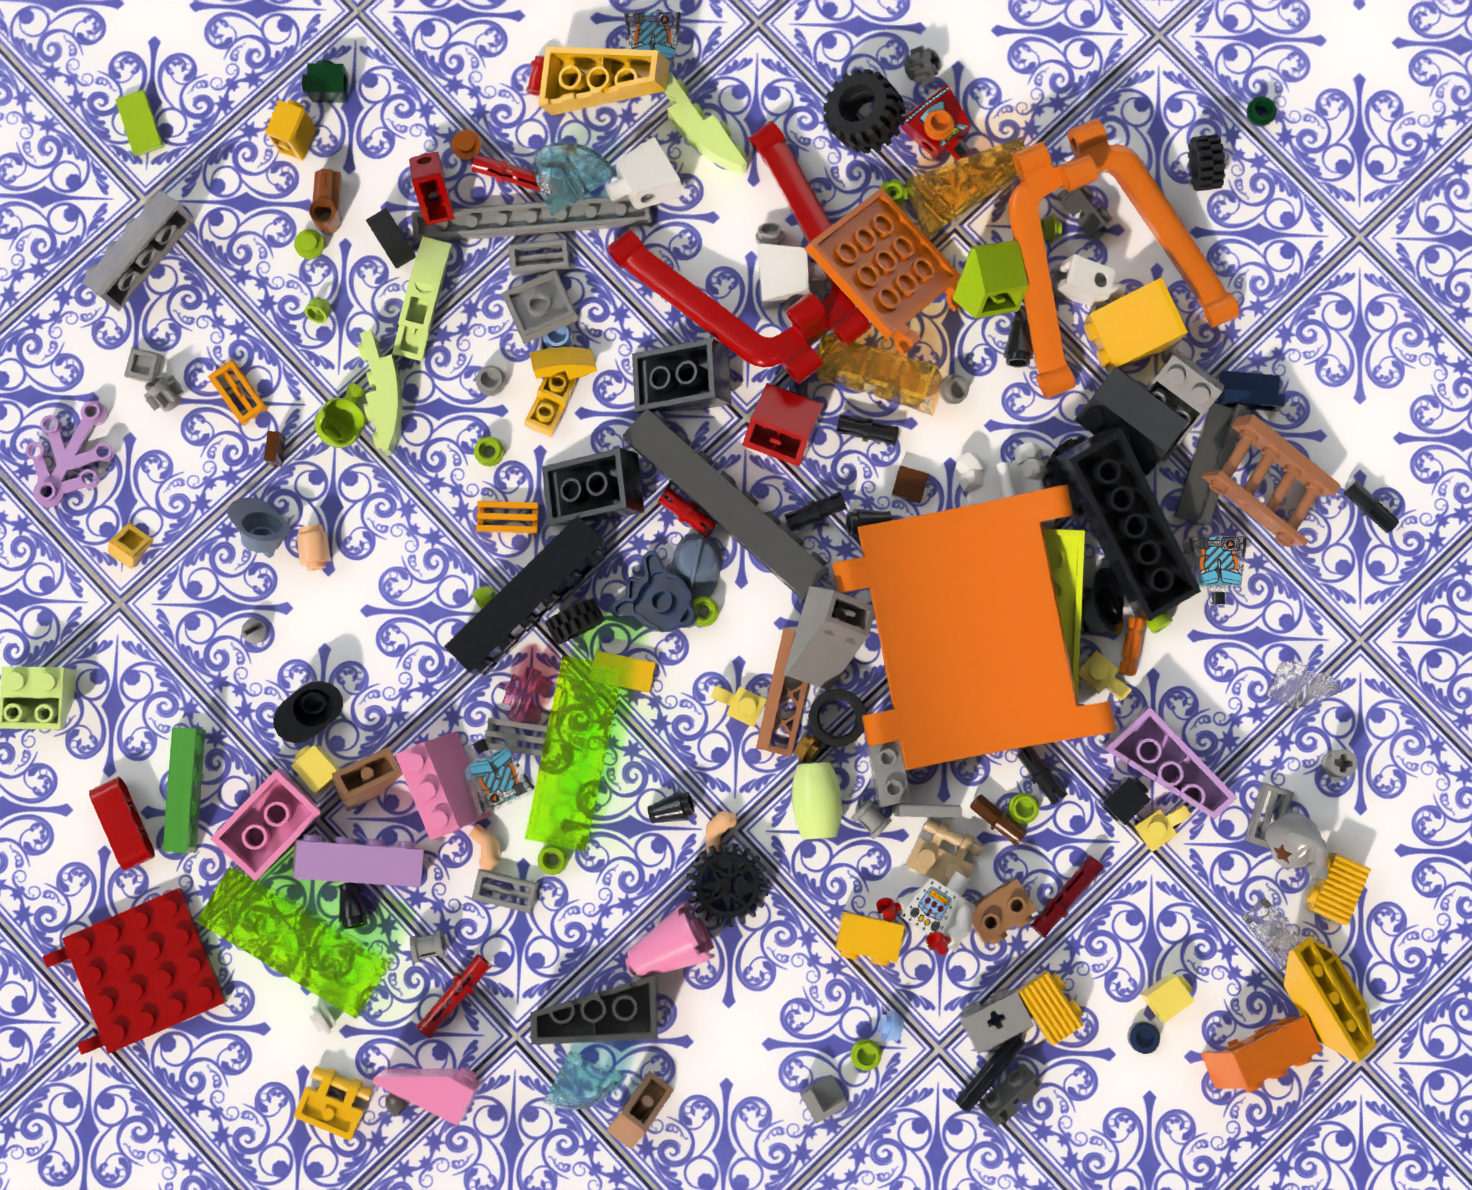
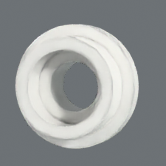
[309,1004,336,1034]

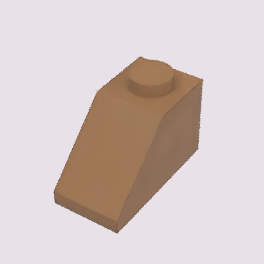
[332,747,403,812]
[606,1071,674,1150]

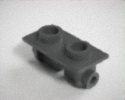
[1058,185,1113,241]
[978,1063,1043,1127]

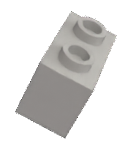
[866,740,912,807]
[958,987,1034,1054]

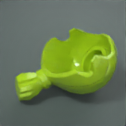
[314,382,366,448]

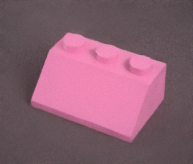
[395,731,492,841]
[210,769,322,882]

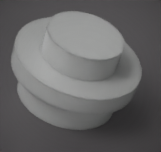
[755,223,785,245]
[476,366,506,396]
[940,374,969,404]

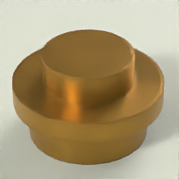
[794,734,821,764]

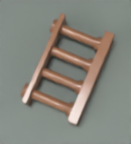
[1201,414,1341,547]

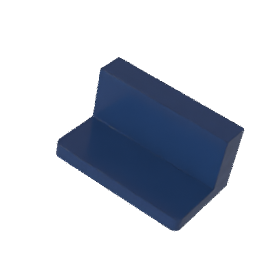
[1217,371,1285,412]

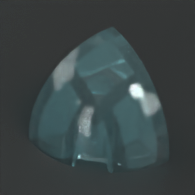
[534,142,617,216]
[543,1050,628,1110]

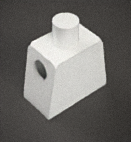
[605,137,682,209]
[757,244,826,307]
[1051,254,1126,306]

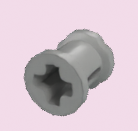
[1321,749,1358,778]
[851,799,892,840]
[409,930,447,963]

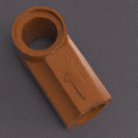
[309,169,342,234]

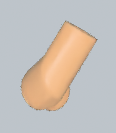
[706,811,737,853]
[469,824,501,870]

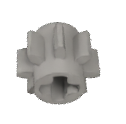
[143,374,183,412]

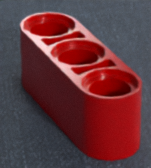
[89,776,155,871]

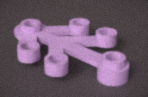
[25,400,115,508]

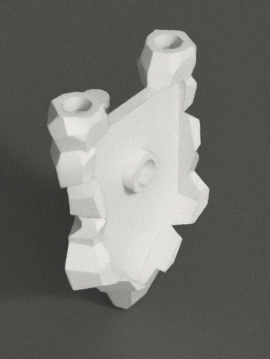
[956,442,1055,529]

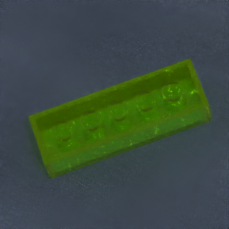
[525,655,625,851]
[196,866,395,1019]

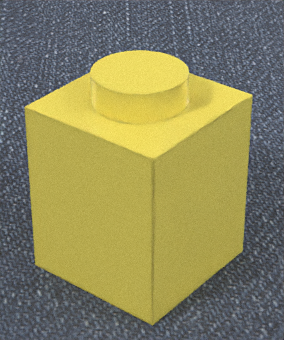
[291,745,340,793]
[1140,973,1195,1023]

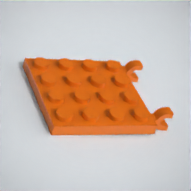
[805,188,961,356]

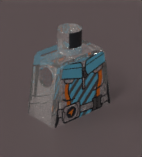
[624,12,682,69]
[1182,536,1247,606]
[464,739,536,818]

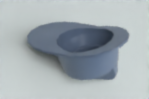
[228,497,290,558]
[670,533,722,600]

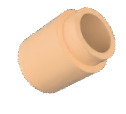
[296,525,331,571]

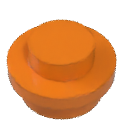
[924,110,954,140]
[451,130,481,160]

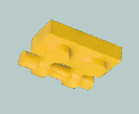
[293,1066,373,1141]

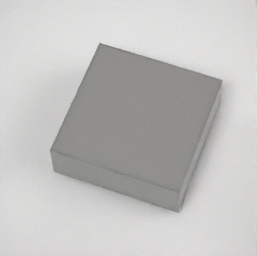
[124,347,163,383]

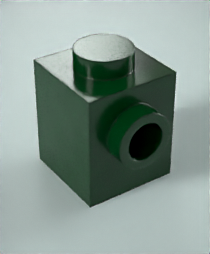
[302,60,349,103]

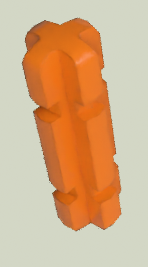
[1119,616,1146,676]

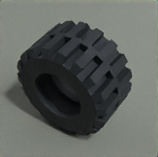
[823,69,906,154]

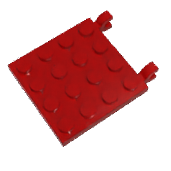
[42,888,227,1055]

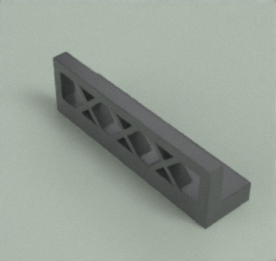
[1173,403,1247,526]

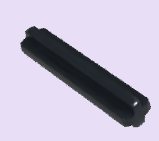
[956,1035,1025,1113]

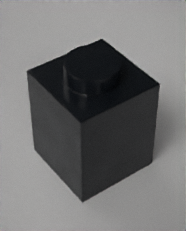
[1098,777,1151,825]

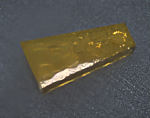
[905,137,1026,239]
[815,334,943,416]

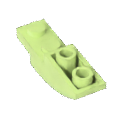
[664,72,748,175]
[392,236,452,361]
[358,330,403,456]

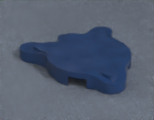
[611,551,698,633]

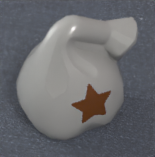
[1265,812,1328,879]

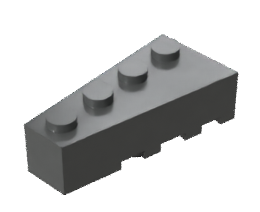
[530,975,659,1045]

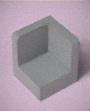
[799,1074,849,1124]

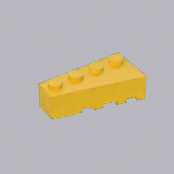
[538,46,670,115]

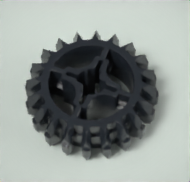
[686,843,769,927]

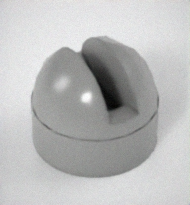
[241,619,268,644]

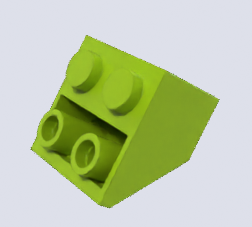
[953,240,1029,319]

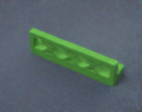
[163,728,206,853]

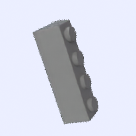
[82,190,195,312]

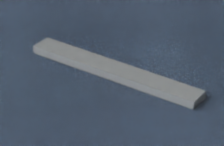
[411,196,652,244]

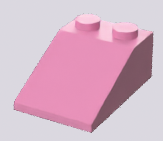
[372,1067,482,1125]

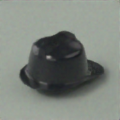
[1081,567,1124,635]
[273,681,343,743]

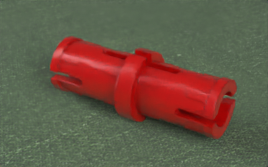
[658,487,717,539]

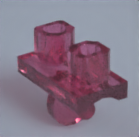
[498,667,553,723]

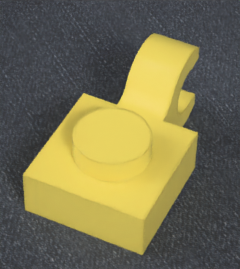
[1079,650,1132,701]
[711,686,767,727]
[1133,804,1191,852]

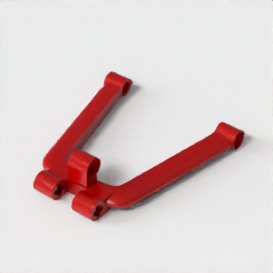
[606,121,871,384]

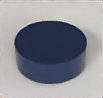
[1127,1021,1160,1054]

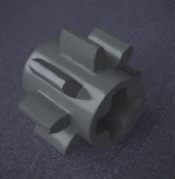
[904,45,941,85]

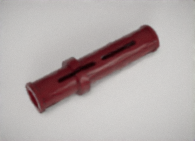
[1030,855,1104,938]

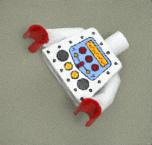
[876,871,975,955]

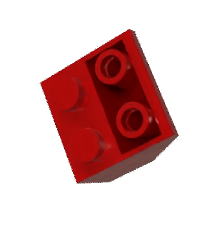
[742,383,824,466]

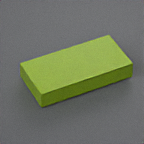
[115,90,164,157]

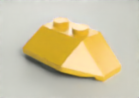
[1284,936,1377,1062]

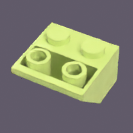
[0,666,76,730]

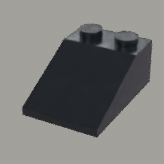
[632,338,732,413]
[542,448,645,526]

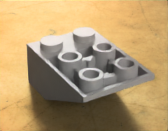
[1146,349,1225,462]
[783,586,875,690]

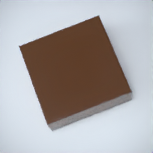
[264,431,286,467]
[891,465,929,504]

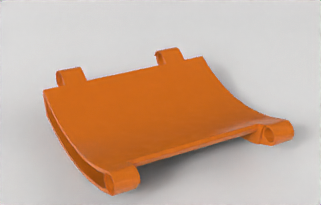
[832,485,1117,770]

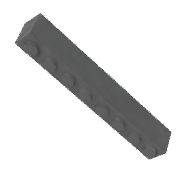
[622,409,828,601]

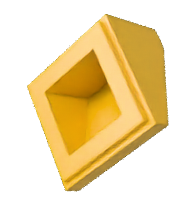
[108,523,153,569]

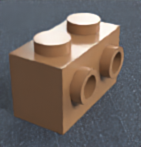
[972,878,1038,945]

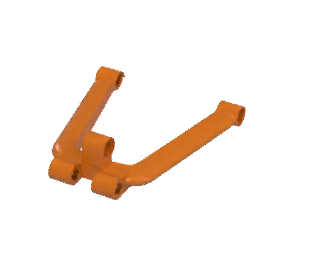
[1009,118,1240,399]

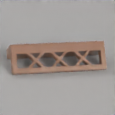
[756,628,808,757]

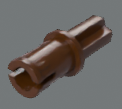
[970,794,1027,846]

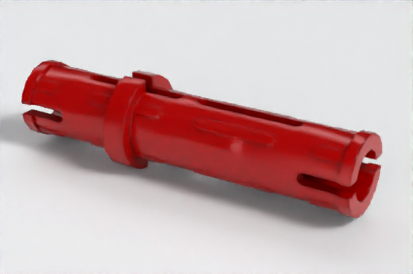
[471,153,563,198]
[416,954,492,1039]

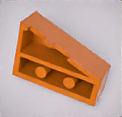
[1200,1015,1322,1092]

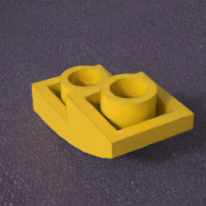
[530,347,597,380]
[524,372,577,437]

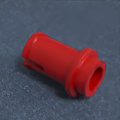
[525,56,544,97]

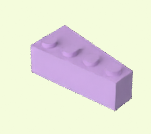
[1102,706,1237,819]
[291,834,424,887]

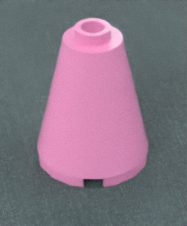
[625,902,715,978]

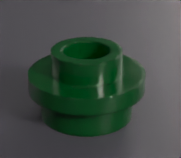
[1246,96,1277,127]

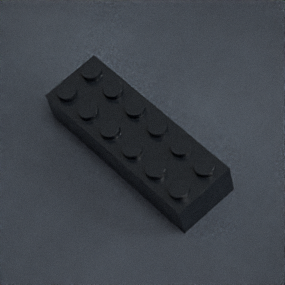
[1056,427,1201,621]
[444,515,607,677]

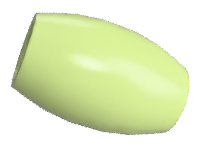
[792,762,842,840]

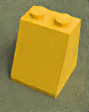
[1084,277,1188,374]

